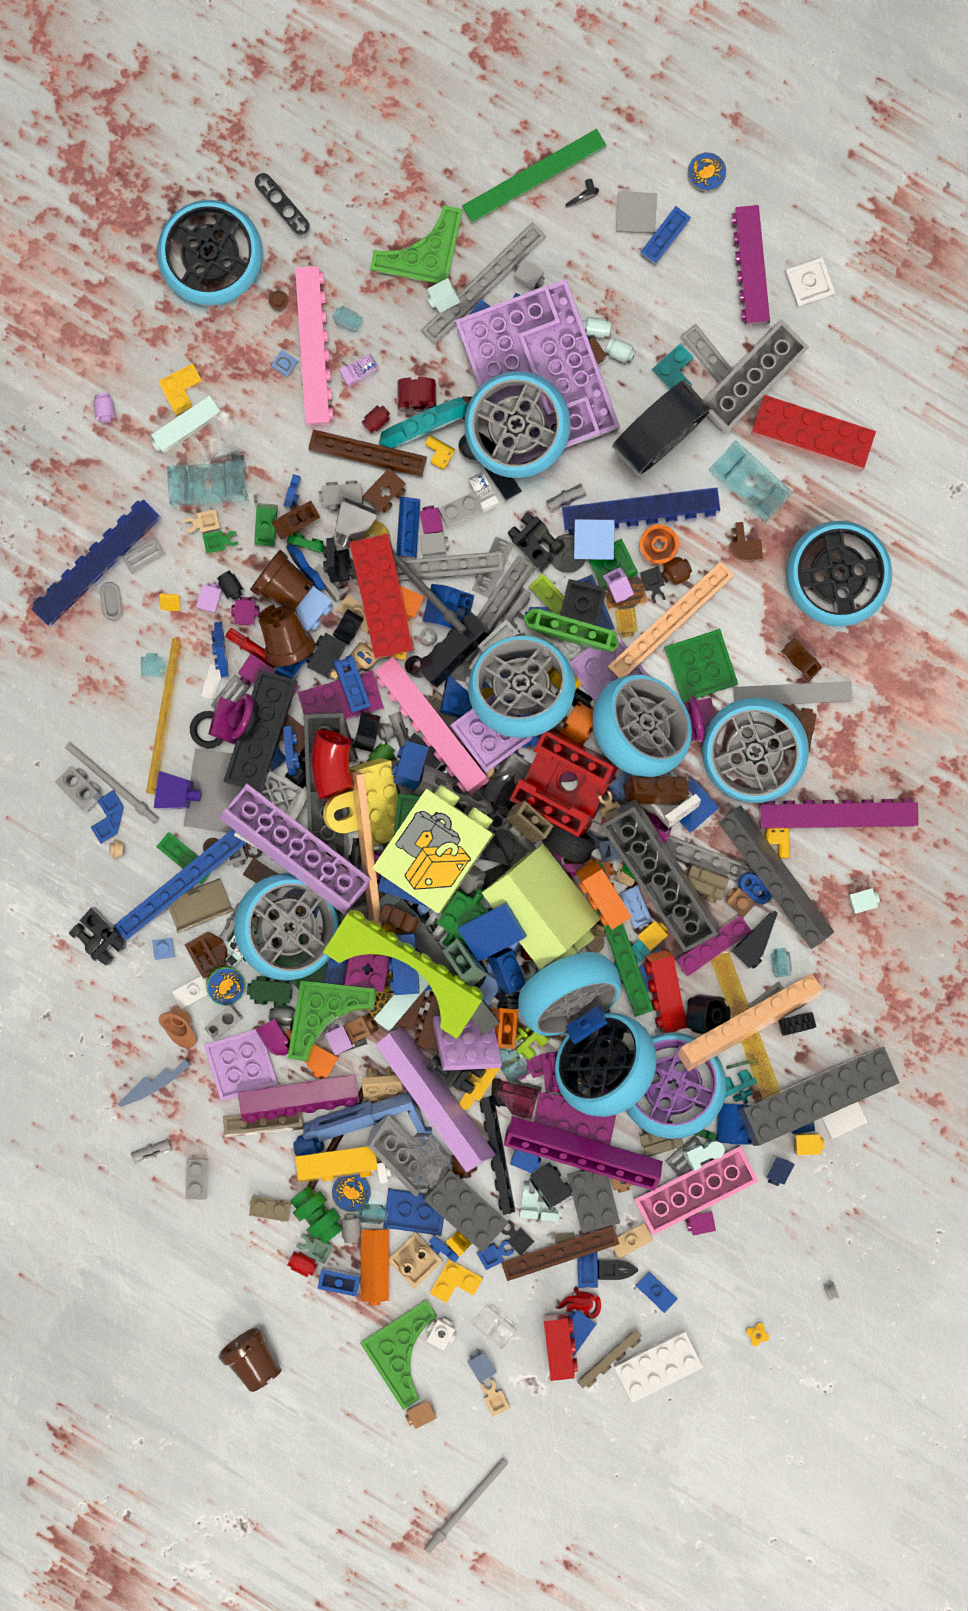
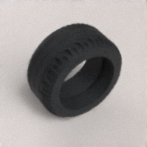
[542,822,596,864]

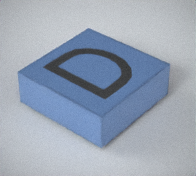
[271,350,298,377]

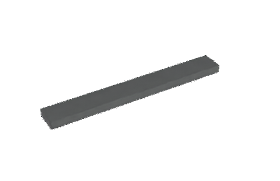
[395,899,501,1035]

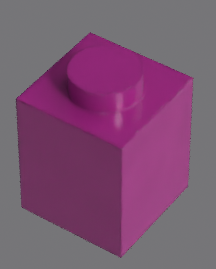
[419,505,444,534]
[685,1210,716,1236]

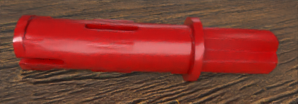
[225,628,275,669]

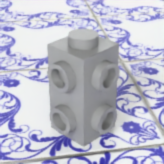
[319,480,363,511]

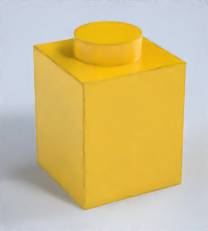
[637,921,668,951]

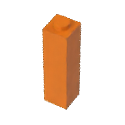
[361,1228,389,1306]

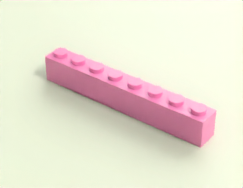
[295,266,333,426]
[375,657,489,795]

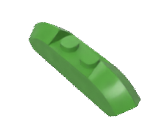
[524,609,619,652]

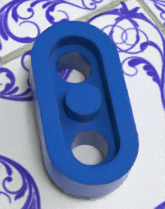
[738,872,772,905]

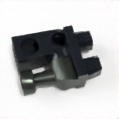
[508,513,565,573]
[69,907,127,966]
[427,1050,486,1094]

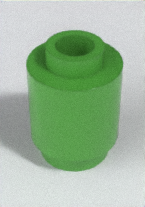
[367,742,395,762]

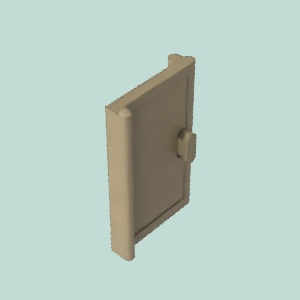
[168,878,233,933]

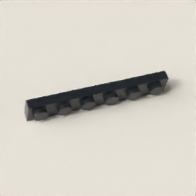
[480,1095,515,1215]

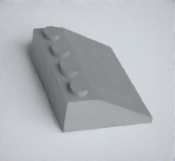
[184,749,248,833]

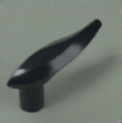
[565,179,600,206]

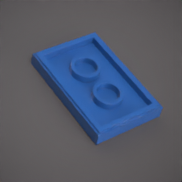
[457,902,527,962]
[383,1188,444,1236]

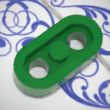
[287,533,325,554]

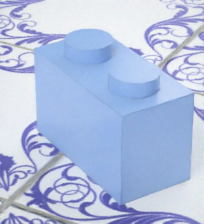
[296,586,333,632]

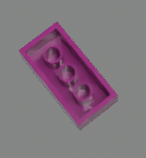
[297,670,385,721]
[534,1091,616,1145]

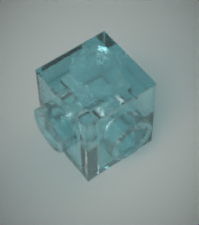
[141,653,166,678]

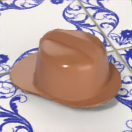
[158,1005,196,1048]

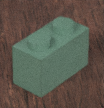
[443,938,487,986]

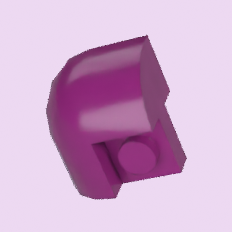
[256,1018,290,1056]

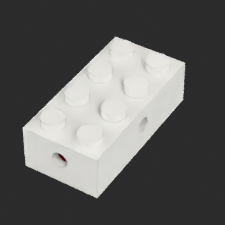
[614,1330,703,1403]

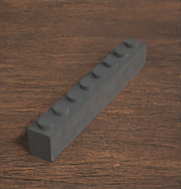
[718,805,834,949]

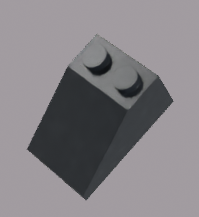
[730,910,778,969]

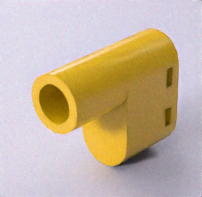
[425,435,456,469]
[765,828,790,858]

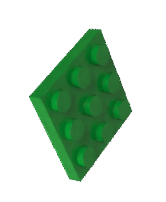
[664,629,738,703]

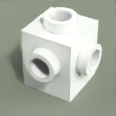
[426,1317,457,1351]

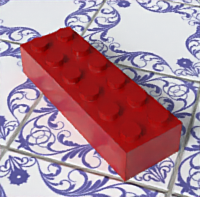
[751,394,876,471]
[349,534,415,659]

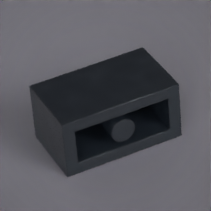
[306,632,347,679]
[529,1163,572,1212]

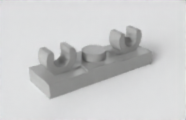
[472,536,514,598]

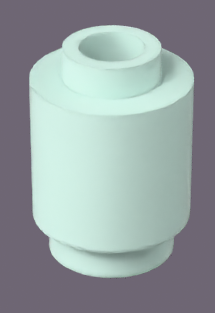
[583,317,611,338]
[605,338,636,364]

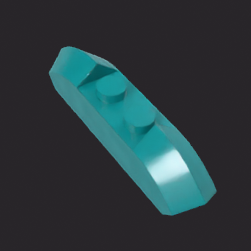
[379,397,467,449]

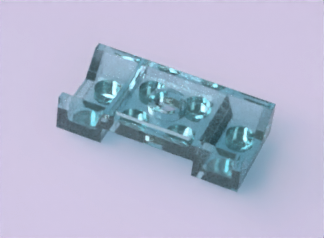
[708,440,793,523]
[167,460,249,507]

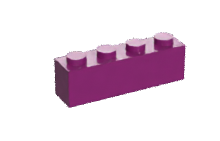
[674,914,752,977]

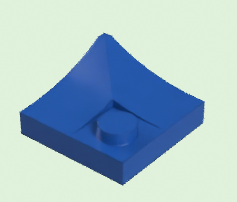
[679,778,719,833]

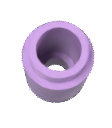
[93,393,115,423]

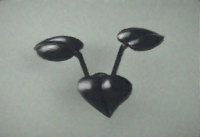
[455,774,515,865]

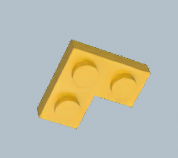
[158,363,202,417]
[430,1259,483,1303]

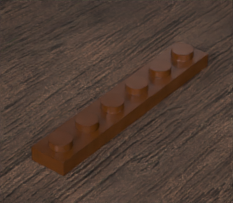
[308,429,427,477]
[501,1225,620,1281]

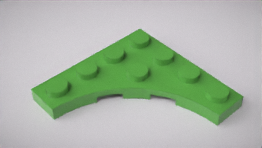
[370,205,463,284]
[288,980,377,1062]
[360,1299,437,1410]

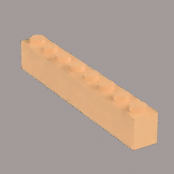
[678,973,823,1072]

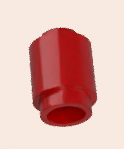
[287,1252,318,1278]

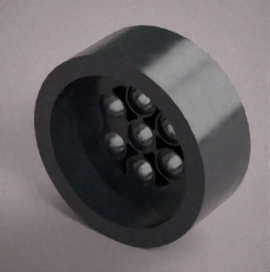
[612,380,712,476]

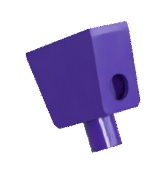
[153,771,202,810]

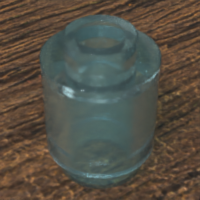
[332,306,363,331]
[770,948,792,977]
[357,1203,388,1224]

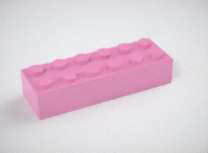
[634,1145,759,1235]

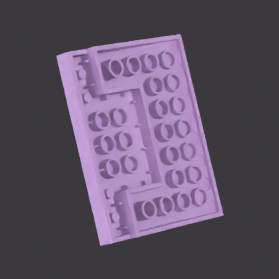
[455,280,621,464]

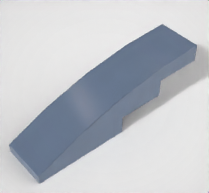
[118,1059,192,1107]

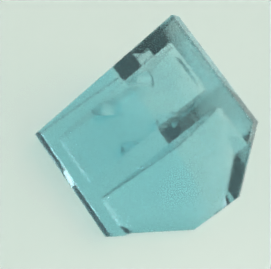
[499,1048,529,1083]

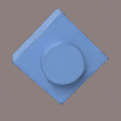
[152,938,175,960]

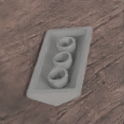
[367,1115,437,1196]

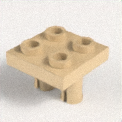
[362,1067,403,1104]
[389,1232,443,1289]

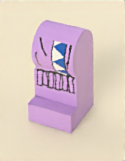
[339,354,379,387]

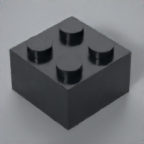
[560,579,607,626]

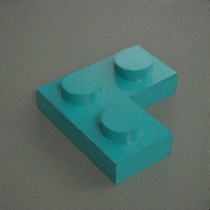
[652,343,694,390]

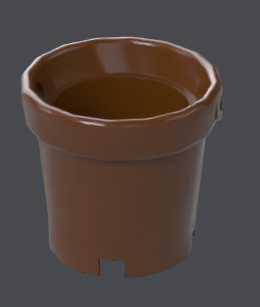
[250,550,314,608]
[258,602,315,667]
[218,1327,282,1392]

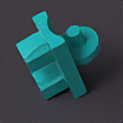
[725,1069,757,1104]

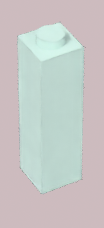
[151,396,222,454]

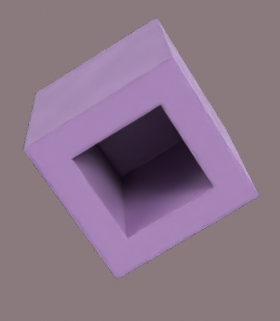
[603,567,634,603]
[196,583,223,614]
[325,1024,354,1055]

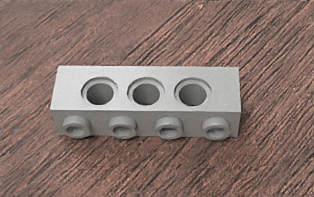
[414,765,493,815]

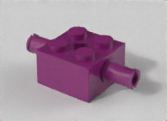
[343,954,390,992]

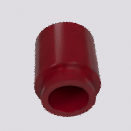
[361,405,390,434]

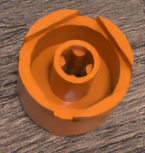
[639,524,679,566]
[559,701,593,745]

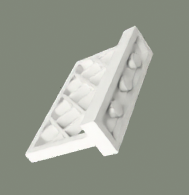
[234,771,307,858]

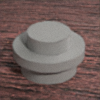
[378,723,393,742]

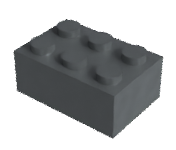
[567,1170,620,1233]

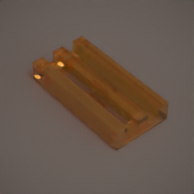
[606,583,647,609]

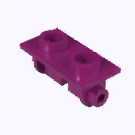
[541,1051,560,1093]

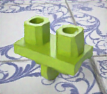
[514,1026,549,1060]

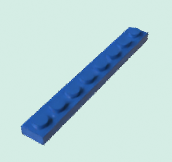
[114,829,247,940]

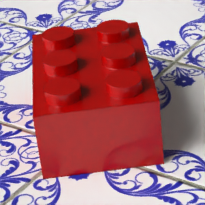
[544,1313,578,1381]

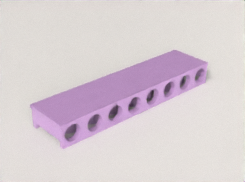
[219,784,371,915]
[375,1027,496,1172]

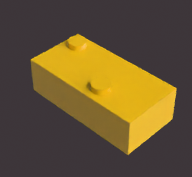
[294,1147,377,1183]

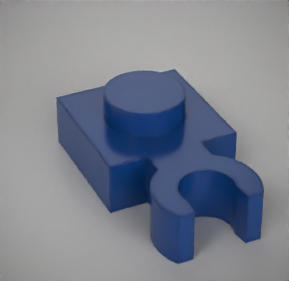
[283,474,301,510]
[429,1235,459,1263]
[477,1239,514,1270]

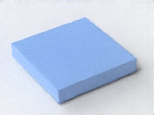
[574,519,614,559]

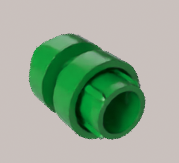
[290,1186,343,1244]

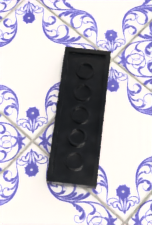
[224,670,298,793]

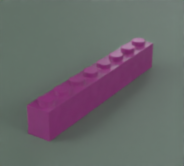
[759,799,919,829]
[504,1116,663,1191]

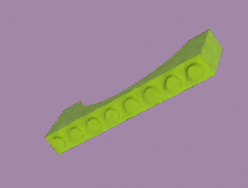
[323,909,485,1039]

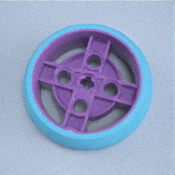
[626,1033,726,1139]

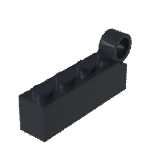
[405,612,492,688]

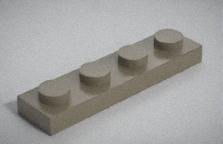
[223,1112,303,1137]
[577,1328,642,1389]

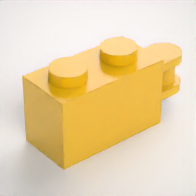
[460,1068,500,1110]

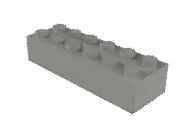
[703,320,809,432]

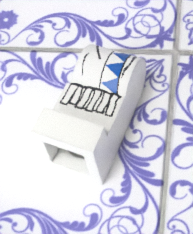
[469,472,499,512]

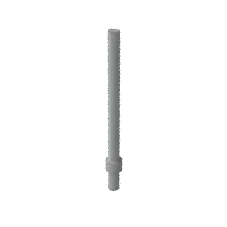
[65,742,159,824]
[424,1458,508,1553]

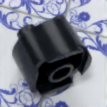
[685,994,731,1034]

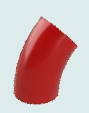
[312,730,354,800]

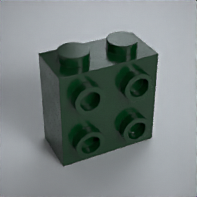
[247,976,293,1007]

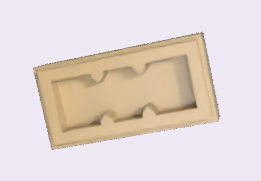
[336,594,369,634]
[613,1223,653,1259]

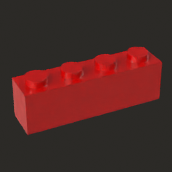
[644,950,687,1033]

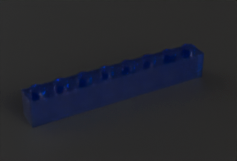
[561,487,721,535]
[32,499,161,627]

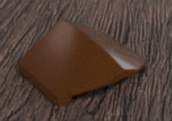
[184,932,227,979]

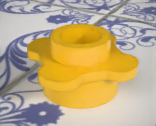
[746,1323,769,1346]

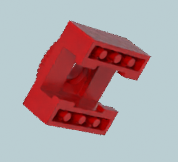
[510,729,618,837]

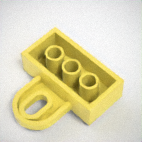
[323,758,398,846]

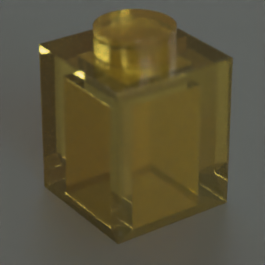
[615,608,638,638]

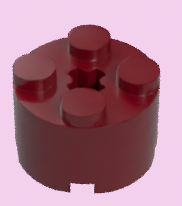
[397,377,437,412]

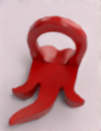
[557,1287,601,1319]

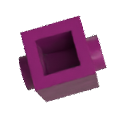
[231,597,260,626]

